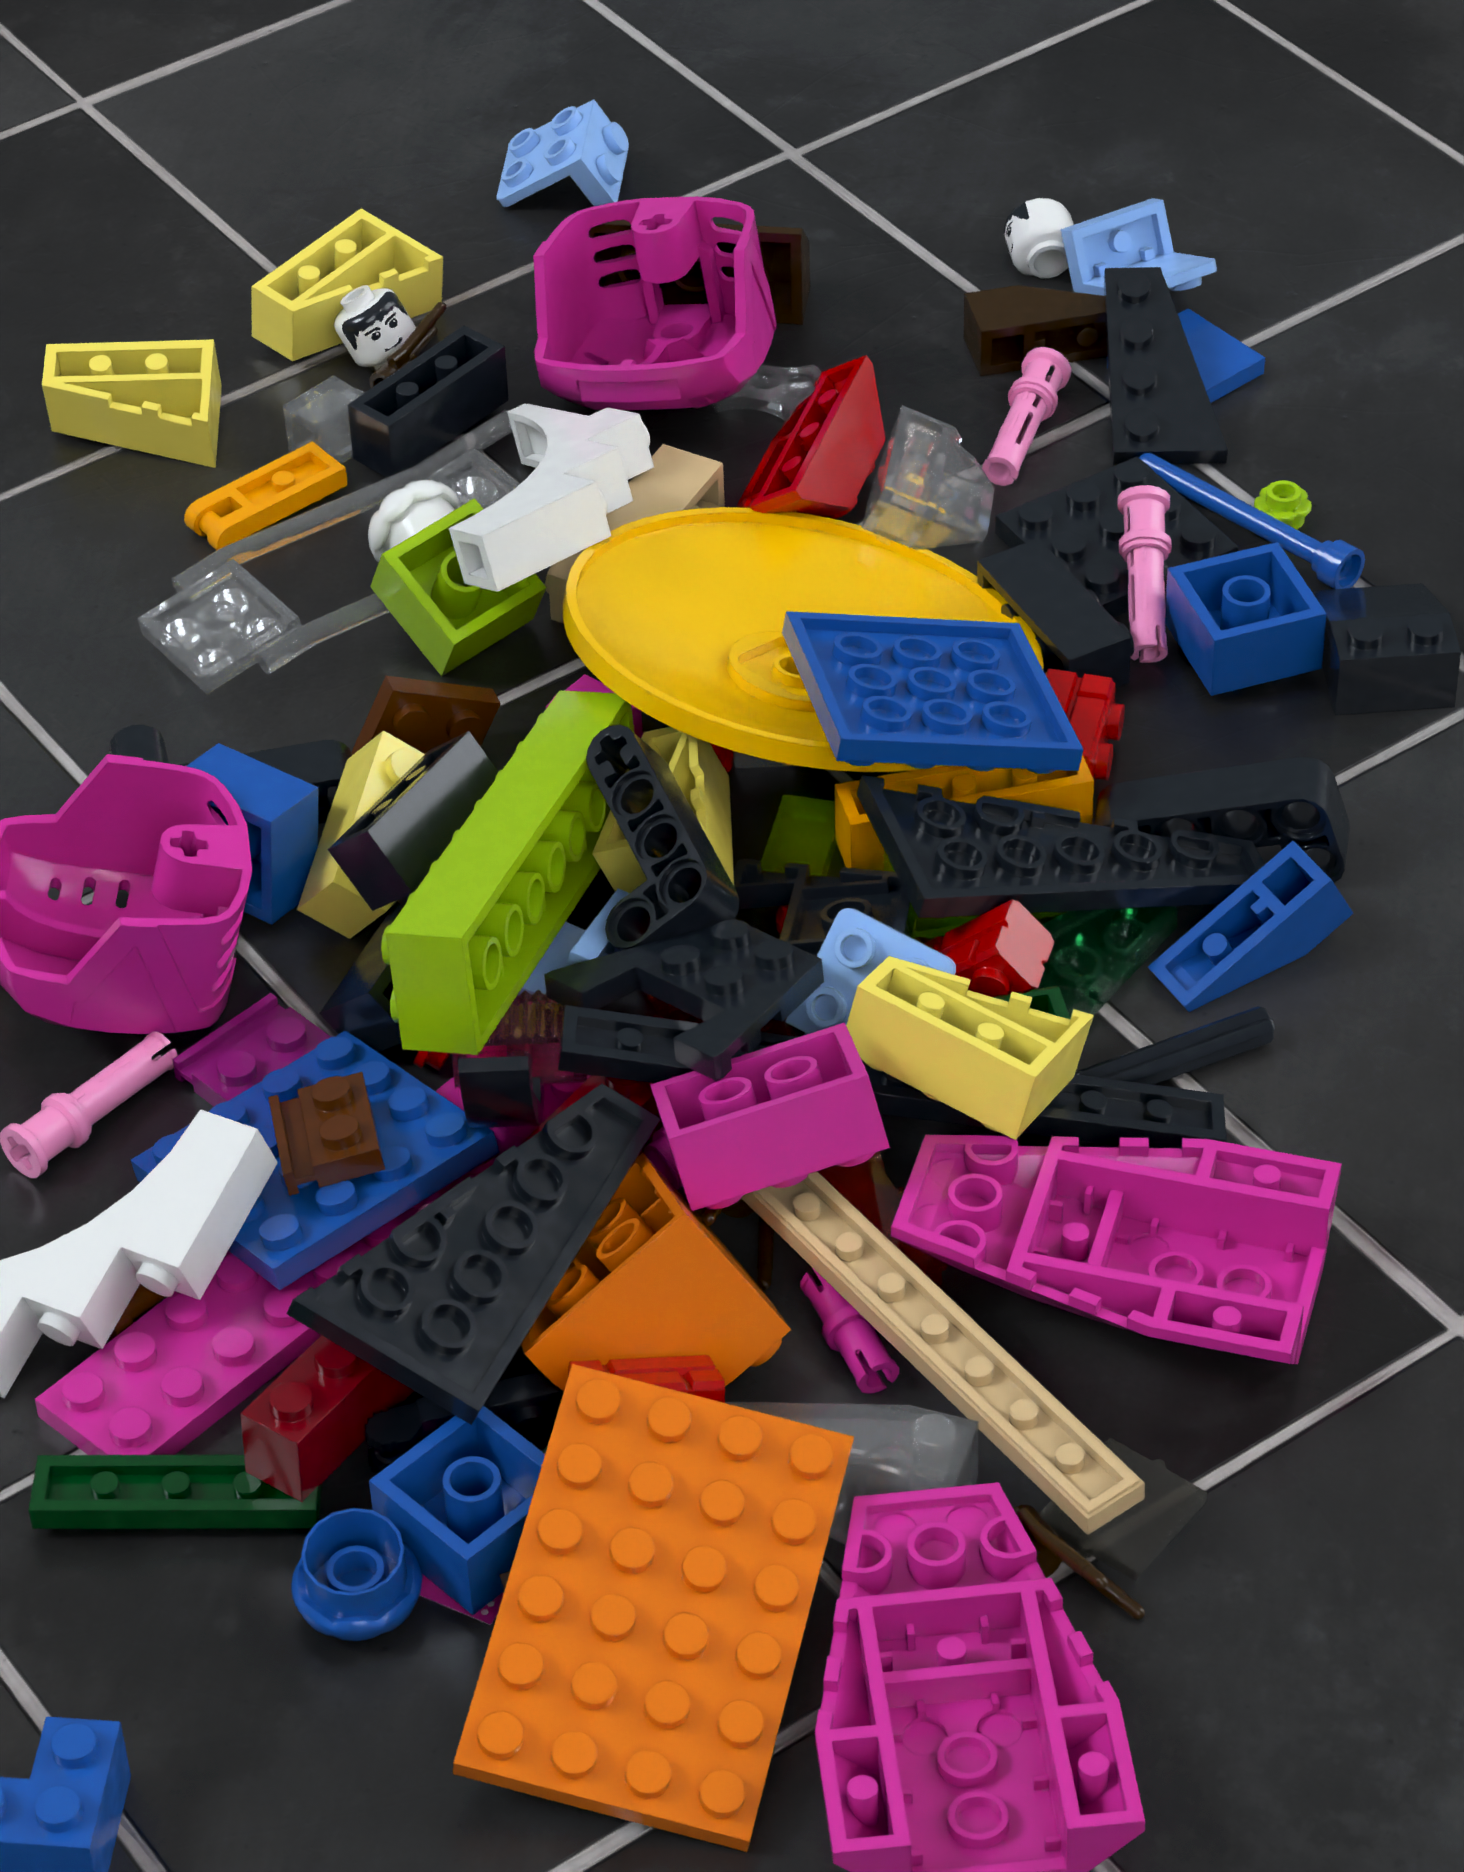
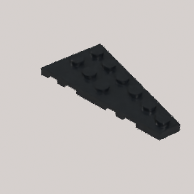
[857,775,1265,918]
[286,1084,661,1425]

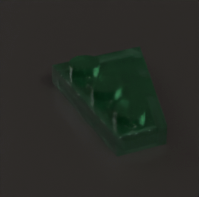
[1038,906,1178,1018]

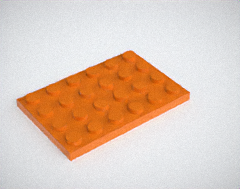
[453,1364,854,1852]

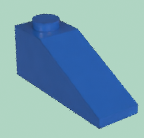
[1148,841,1354,1012]

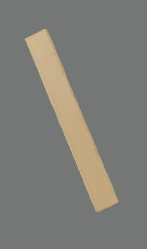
[741,1171,1145,1535]

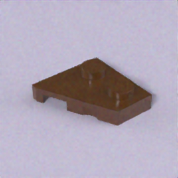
[351,676,501,755]

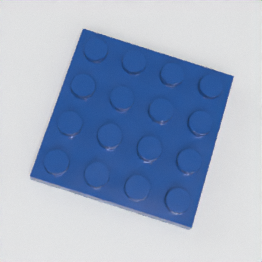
[782,611,1084,774]
[130,1031,499,1290]

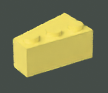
[251,209,443,361]
[42,339,222,468]

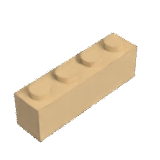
[545,444,725,624]

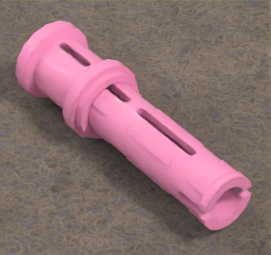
[982,347,1071,486]
[1117,485,1172,663]
[0,1031,178,1178]

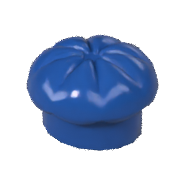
[291,1508,423,1641]

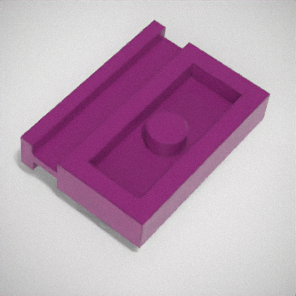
[172,993,331,1107]

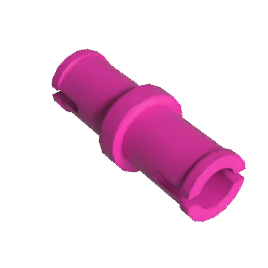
[800,1268,899,1394]

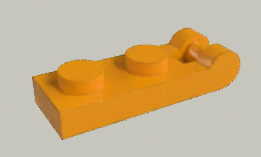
[184,441,348,555]

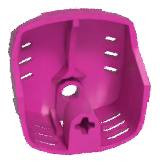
[533,197,777,410]
[0,754,252,1034]

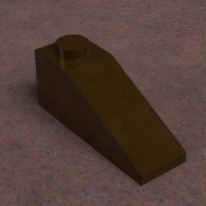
[964,285,1107,377]

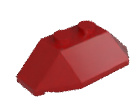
[737,355,886,519]

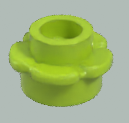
[1254,480,1312,529]

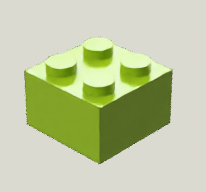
[370,498,547,676]

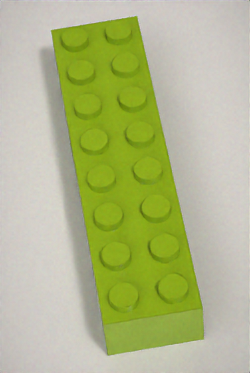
[381,690,634,1055]

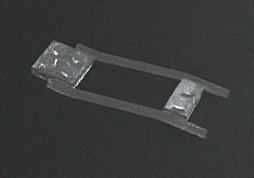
[137,410,519,694]

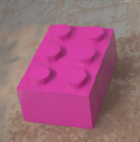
[650,1022,890,1212]

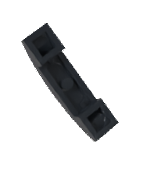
[458,1056,544,1128]

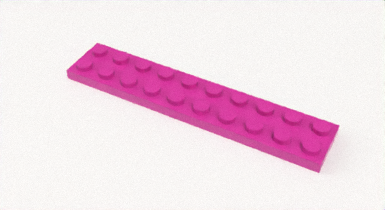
[35,1024,591,1455]

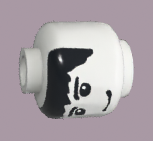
[1003,198,1074,279]
[334,285,416,370]

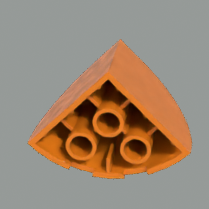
[521,1153,791,1391]

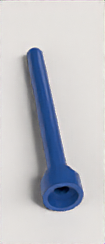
[1139,453,1365,589]

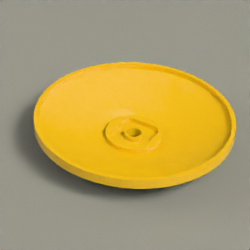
[563,507,1044,772]

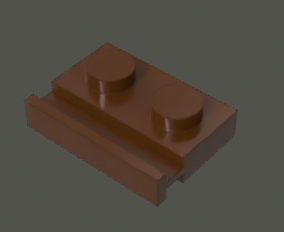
[268,1072,385,1196]

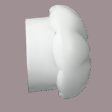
[368,480,460,563]

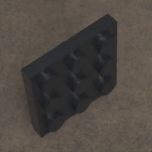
[995,456,1239,618]

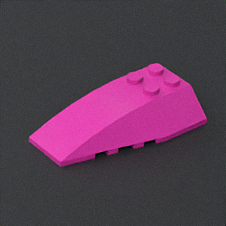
[891,1135,1342,1364]
[815,1482,1145,1872]

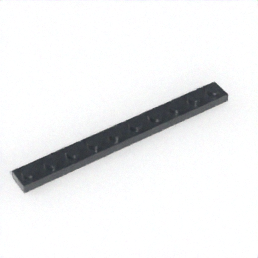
[558,1005,1227,1148]

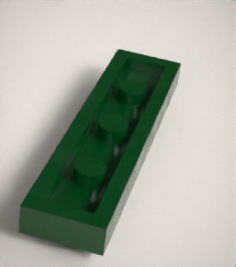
[28,1455,323,1529]

